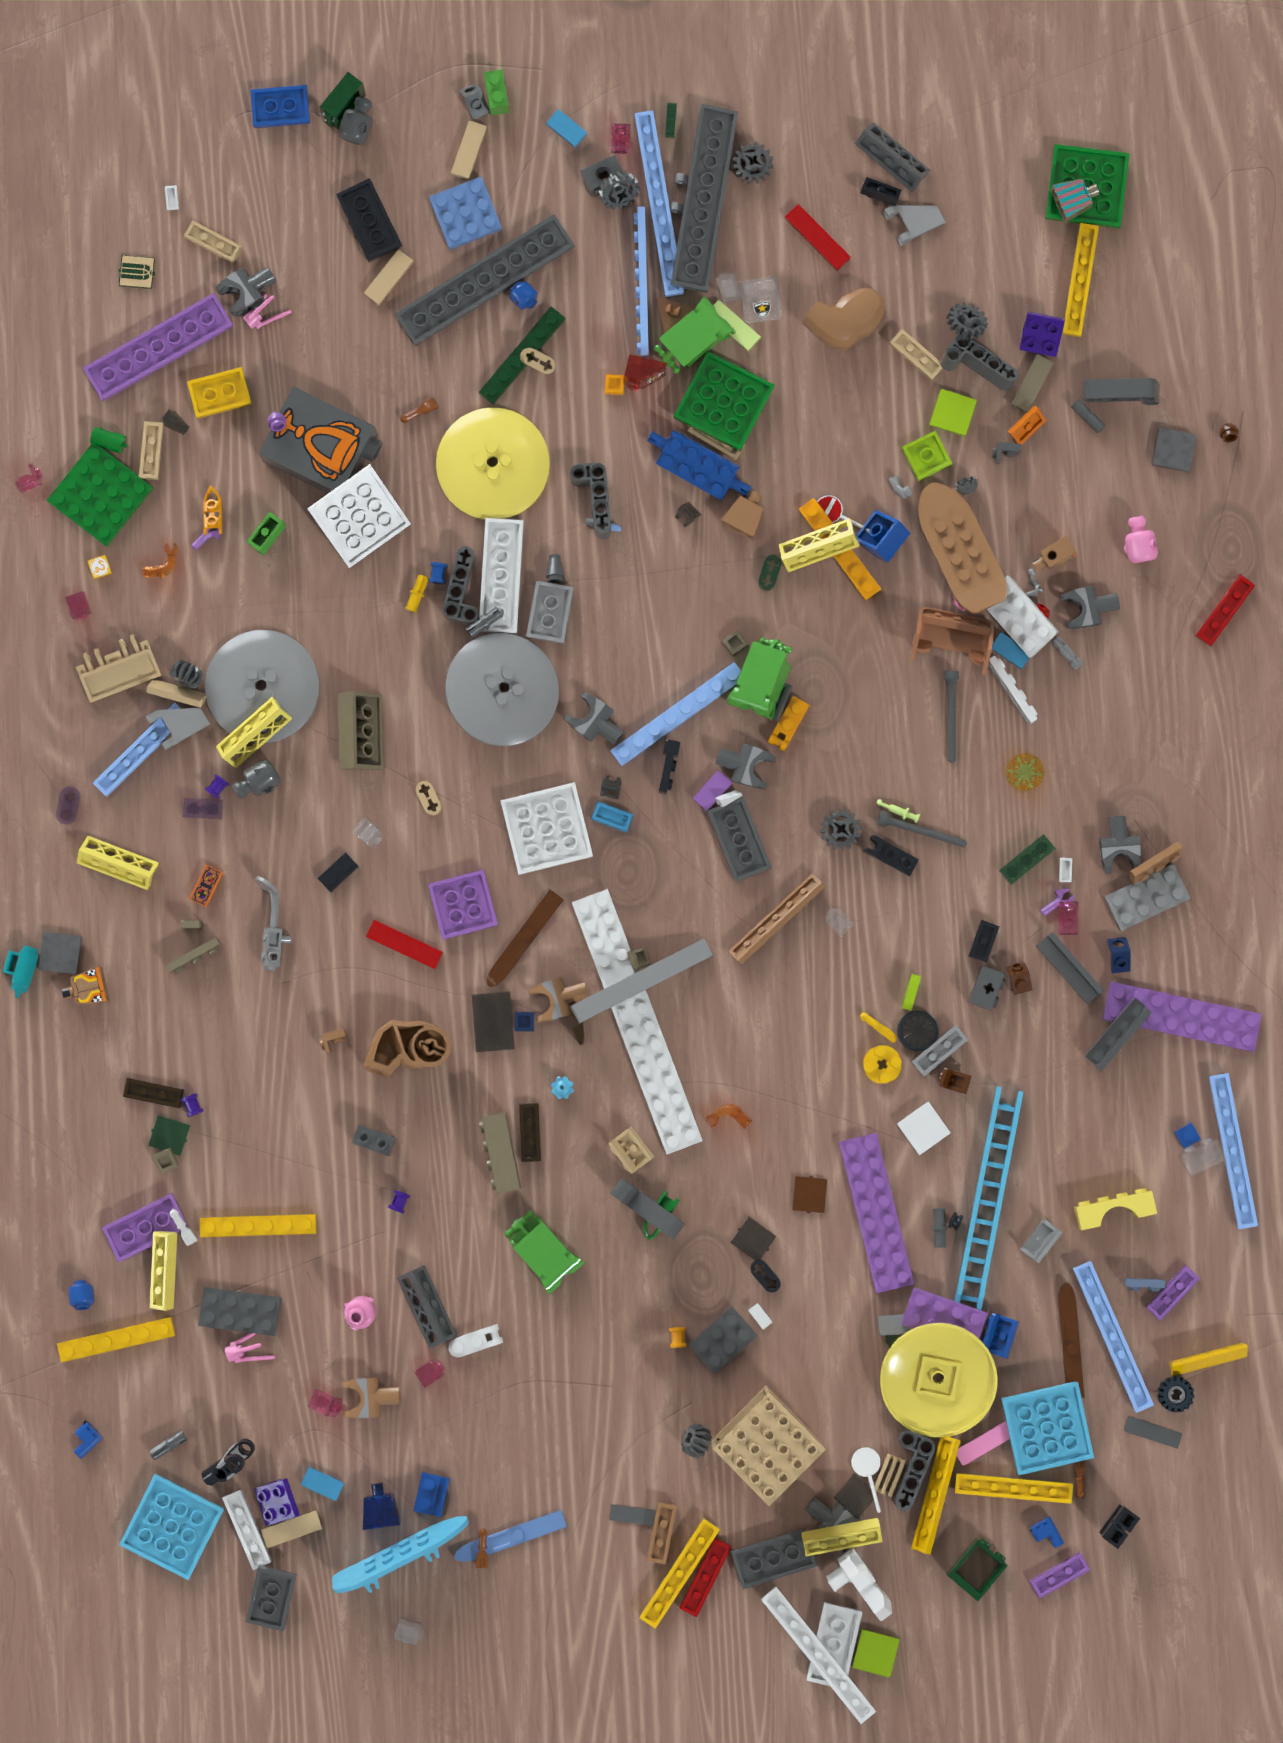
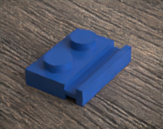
[413,1472,450,1517]

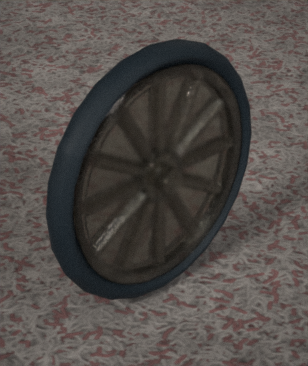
[897,1011,938,1051]

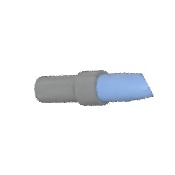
[585,518,621,532]

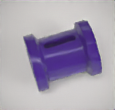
[205,774,229,799]
[181,1093,204,1117]
[387,1190,410,1214]

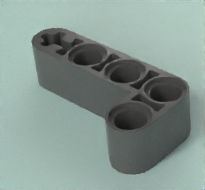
[940,334,1018,391]
[1082,378,1160,405]
[570,463,611,539]
[443,546,479,626]
[610,1178,685,1240]
[894,1429,935,1511]

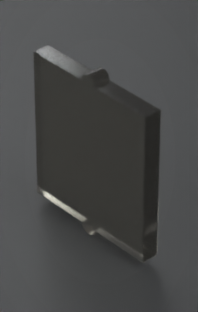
[731,1217,776,1260]
[833,1474,878,1520]

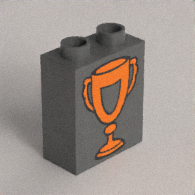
[259,386,383,493]

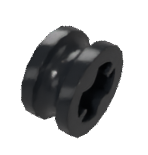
[948,1212,963,1231]

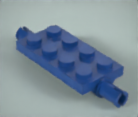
[647,430,752,501]

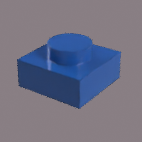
[1174,1122,1201,1149]

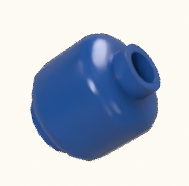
[510,281,538,310]
[68,1280,94,1310]

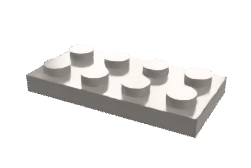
[1104,864,1191,932]

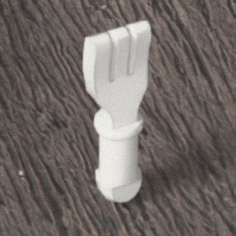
[170,1209,198,1246]

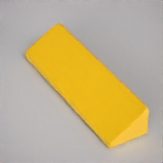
[1169,1342,1248,1376]

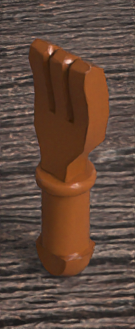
[400,398,439,423]
[1073,1460,1086,1499]
[476,1528,488,1568]

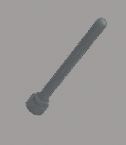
[944,671,959,763]
[877,810,967,847]

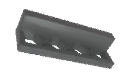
[855,123,931,192]
[1036,932,1104,1004]
[1085,997,1151,1071]
[397,1265,457,1349]

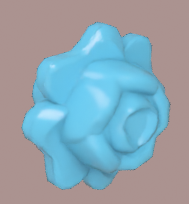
[551,1076,574,1099]

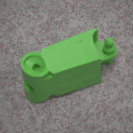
[654,297,736,373]
[727,638,792,720]
[505,1211,585,1295]

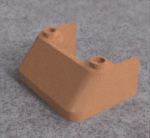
[910,607,994,675]

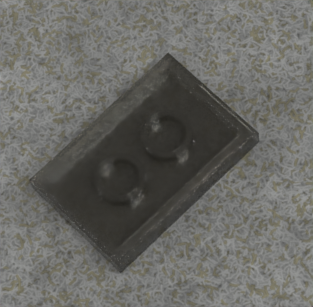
[472,992,515,1052]

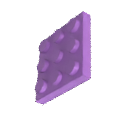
[428,869,498,940]

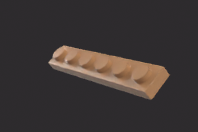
[728,874,825,965]

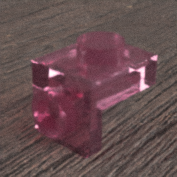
[611,123,630,154]

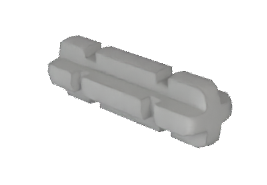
[1052,637,1083,670]

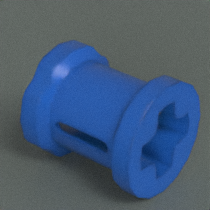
[428,562,448,585]

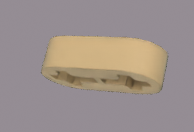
[520,348,555,374]
[416,781,442,816]

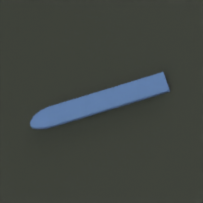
[454,1510,567,1562]

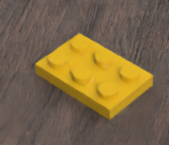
[187,367,252,419]

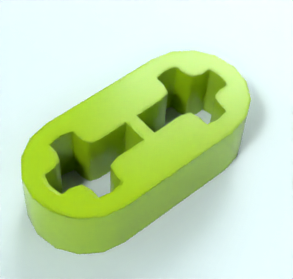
[902,974,921,1011]

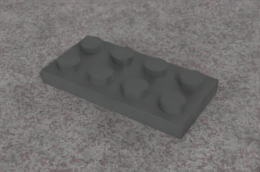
[707,797,771,882]
[198,1287,281,1336]
[731,1528,817,1589]

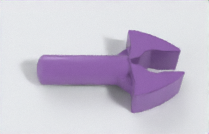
[191,524,221,550]
[1041,889,1074,916]

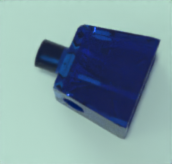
[362,1482,401,1530]

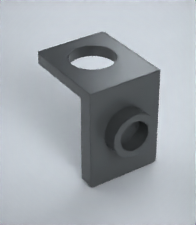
[460,83,490,120]

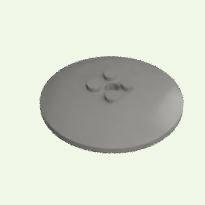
[205,630,320,744]
[445,633,559,746]

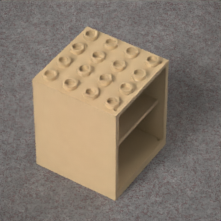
[711,1385,826,1506]

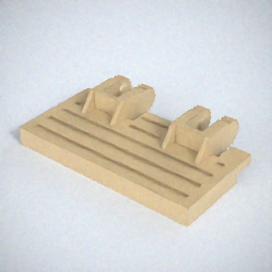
[76,634,162,703]

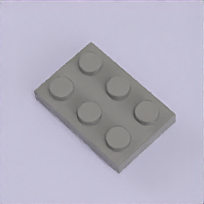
[526,581,574,644]

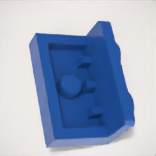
[981,1313,1019,1359]

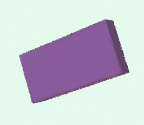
[693,770,732,812]

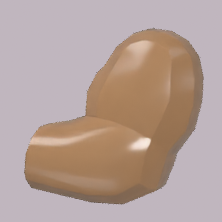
[803,288,886,350]
[363,1020,451,1077]

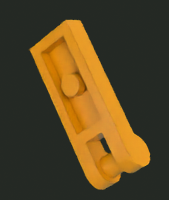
[767,696,810,751]

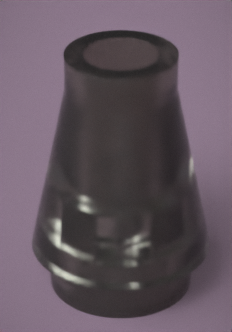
[161,409,190,436]

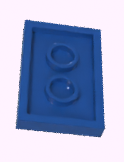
[250,85,310,128]

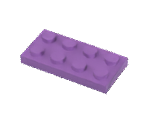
[102,1193,189,1263]
[901,1287,988,1338]

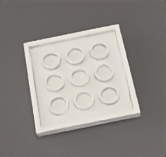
[307,464,411,568]
[500,782,593,875]

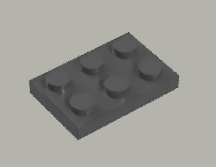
[689,1306,758,1374]
[246,1565,297,1631]

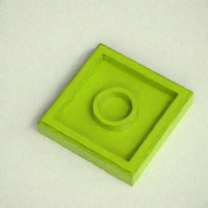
[929,389,977,437]
[901,430,953,482]
[852,1628,900,1678]

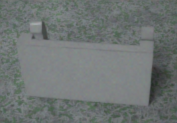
[1020,1219,1062,1263]

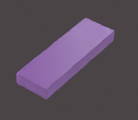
[1146,1265,1200,1321]
[1029,1552,1090,1599]

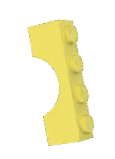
[1074,1188,1157,1230]

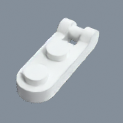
[449,1324,503,1357]

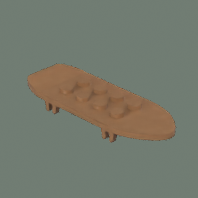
[918,482,1007,614]

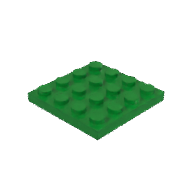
[1045,144,1130,229]
[673,351,775,452]
[46,444,154,547]

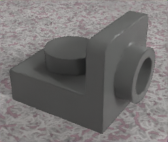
[992,442,1021,464]

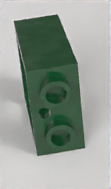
[320,72,366,130]
[946,1538,1008,1601]

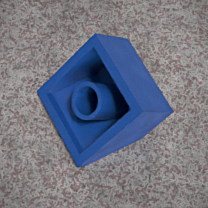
[856,509,910,563]

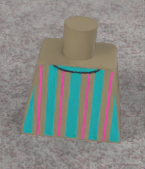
[1051,179,1099,223]

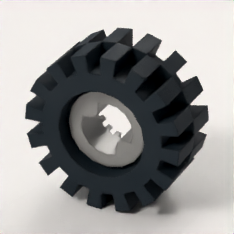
[1157,1376,1195,1413]

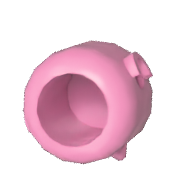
[1124,516,1158,563]
[344,1296,377,1331]

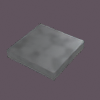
[1152,428,1197,473]
[38,932,82,975]

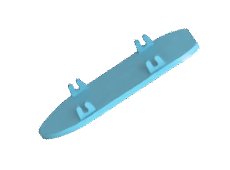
[332,1516,469,1593]

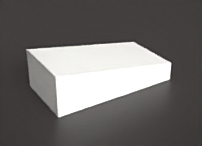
[165,185,179,211]
[715,790,742,807]
[1059,858,1072,882]
[748,1303,772,1329]

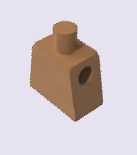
[721,491,764,540]

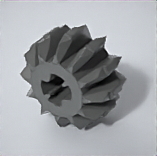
[169,660,203,689]
[681,1423,712,1458]

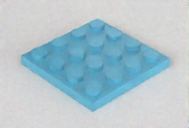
[1001,1381,1094,1475]
[119,1474,225,1580]

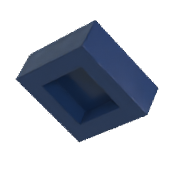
[514,1012,534,1032]

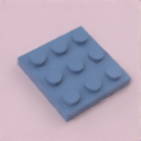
[429,176,502,250]

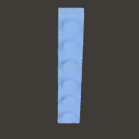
[93,703,181,797]

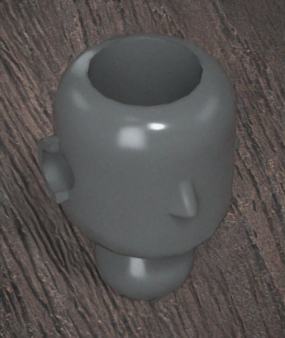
[338,96,373,145]
[232,759,281,799]

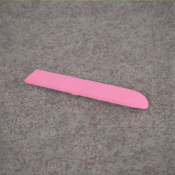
[957,1421,1010,1466]

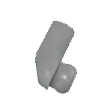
[889,476,912,499]

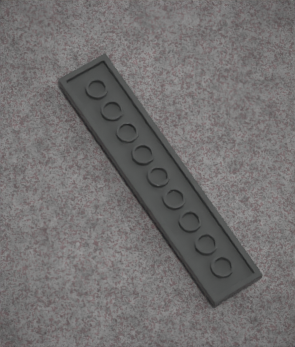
[670,104,738,293]
[395,214,575,347]

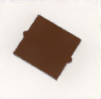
[792,1176,827,1214]

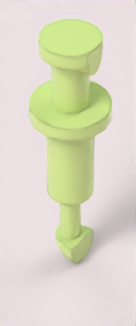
[877,799,920,823]

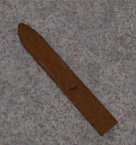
[487,890,563,987]
[1058,1282,1085,1398]

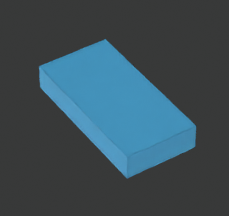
[546,109,587,148]
[992,632,1029,670]
[591,801,634,833]
[301,1466,345,1501]

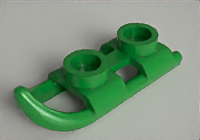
[643,1191,680,1240]

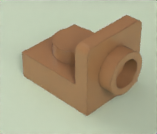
[319,1028,347,1054]

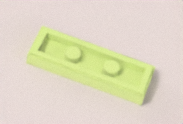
[713,300,761,352]

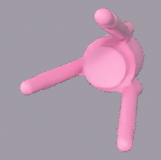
[243,294,292,329]
[225,1333,275,1363]

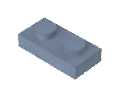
[1124,1278,1165,1291]

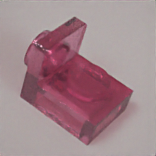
[15,463,43,493]
[65,591,92,621]
[414,1359,445,1388]
[308,1389,343,1418]

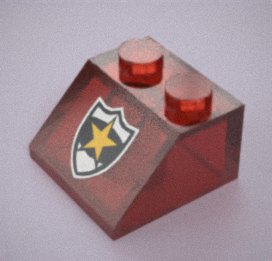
[624,354,667,391]

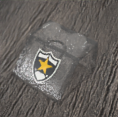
[739,276,782,324]

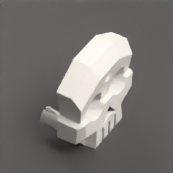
[826,1548,892,1621]

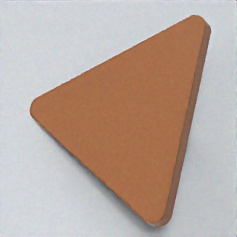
[656,297,695,334]

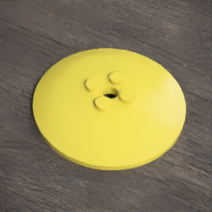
[436,408,550,520]
[880,1323,998,1437]

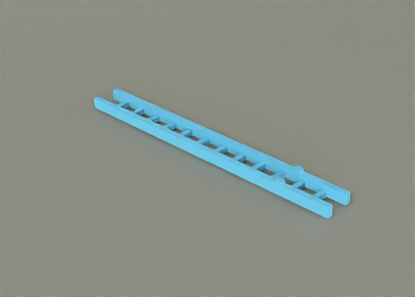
[954,1086,1024,1310]

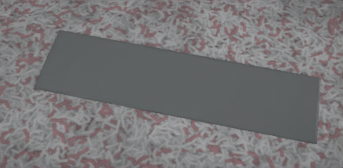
[1124,1416,1182,1449]
[609,1504,656,1526]

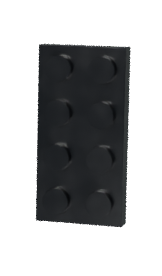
[336,178,403,262]

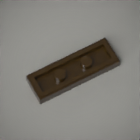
[123,1078,184,1108]
[519,1103,541,1162]

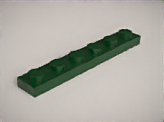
[478,307,566,405]

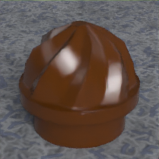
[1220,423,1239,443]

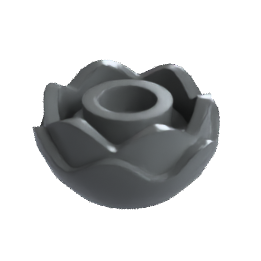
[955,476,978,495]

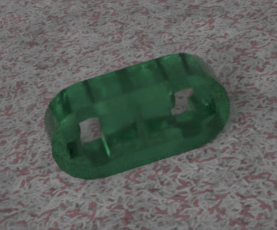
[665,102,677,139]
[758,555,781,591]

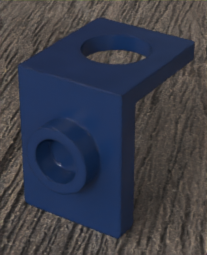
[1107,937,1131,973]

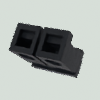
[1099,1504,1140,1549]

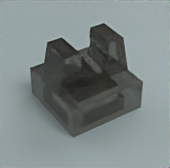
[675,501,702,528]
[600,775,622,800]

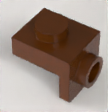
[1006,962,1033,995]
[939,1068,972,1094]

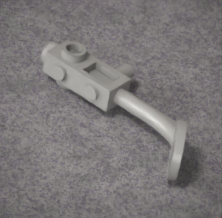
[255,876,291,971]

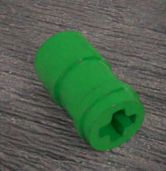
[90,427,128,454]

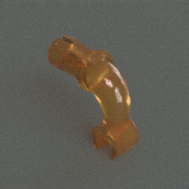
[142,543,179,579]
[705,1104,752,1129]

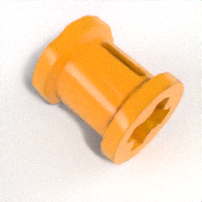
[669,1327,687,1348]

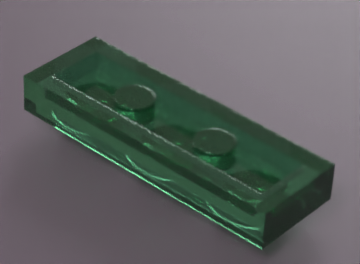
[999,834,1056,885]

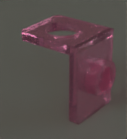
[1058,901,1078,935]

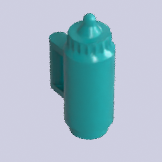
[2,946,39,998]

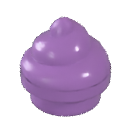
[267,411,287,431]

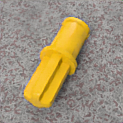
[405,574,429,613]

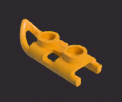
[203,486,222,535]

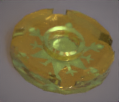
[1006,753,1045,792]

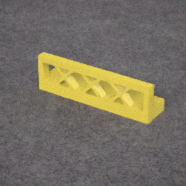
[779,518,859,572]
[216,697,292,768]
[77,836,159,890]

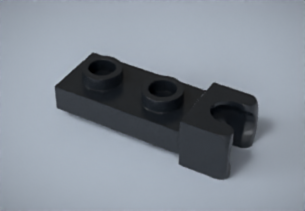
[659,739,681,795]
[863,835,919,877]

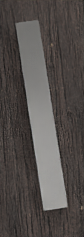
[570,939,713,1024]

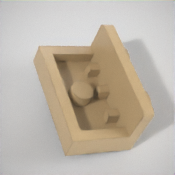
[608,1126,654,1174]

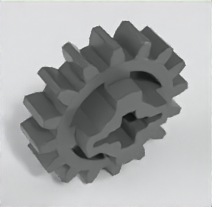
[733,142,773,184]
[598,171,640,210]
[946,302,988,339]
[820,809,862,851]

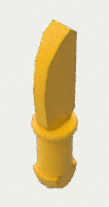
[860,1013,897,1043]

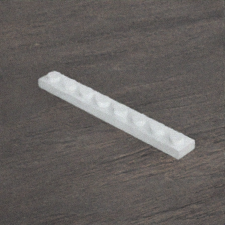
[761,1587,876,1724]

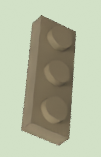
[165,937,222,974]

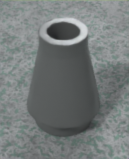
[546,554,564,584]

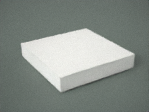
[897,1102,951,1155]

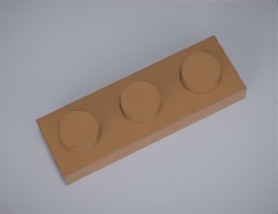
[1129,842,1182,884]
[647,1502,677,1565]

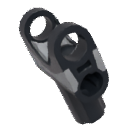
[201,1439,255,1486]

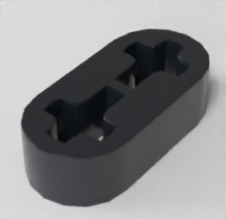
[750,1259,781,1293]

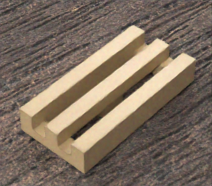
[874,1453,906,1497]

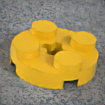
[863,1045,902,1084]

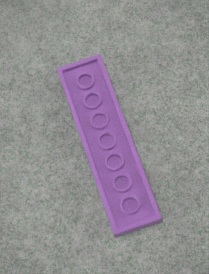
[83,293,234,402]
[1102,982,1262,1052]
[839,1133,914,1293]

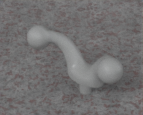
[1025,569,1044,597]

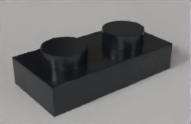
[860,177,902,206]
[317,852,359,893]
[968,920,1000,963]

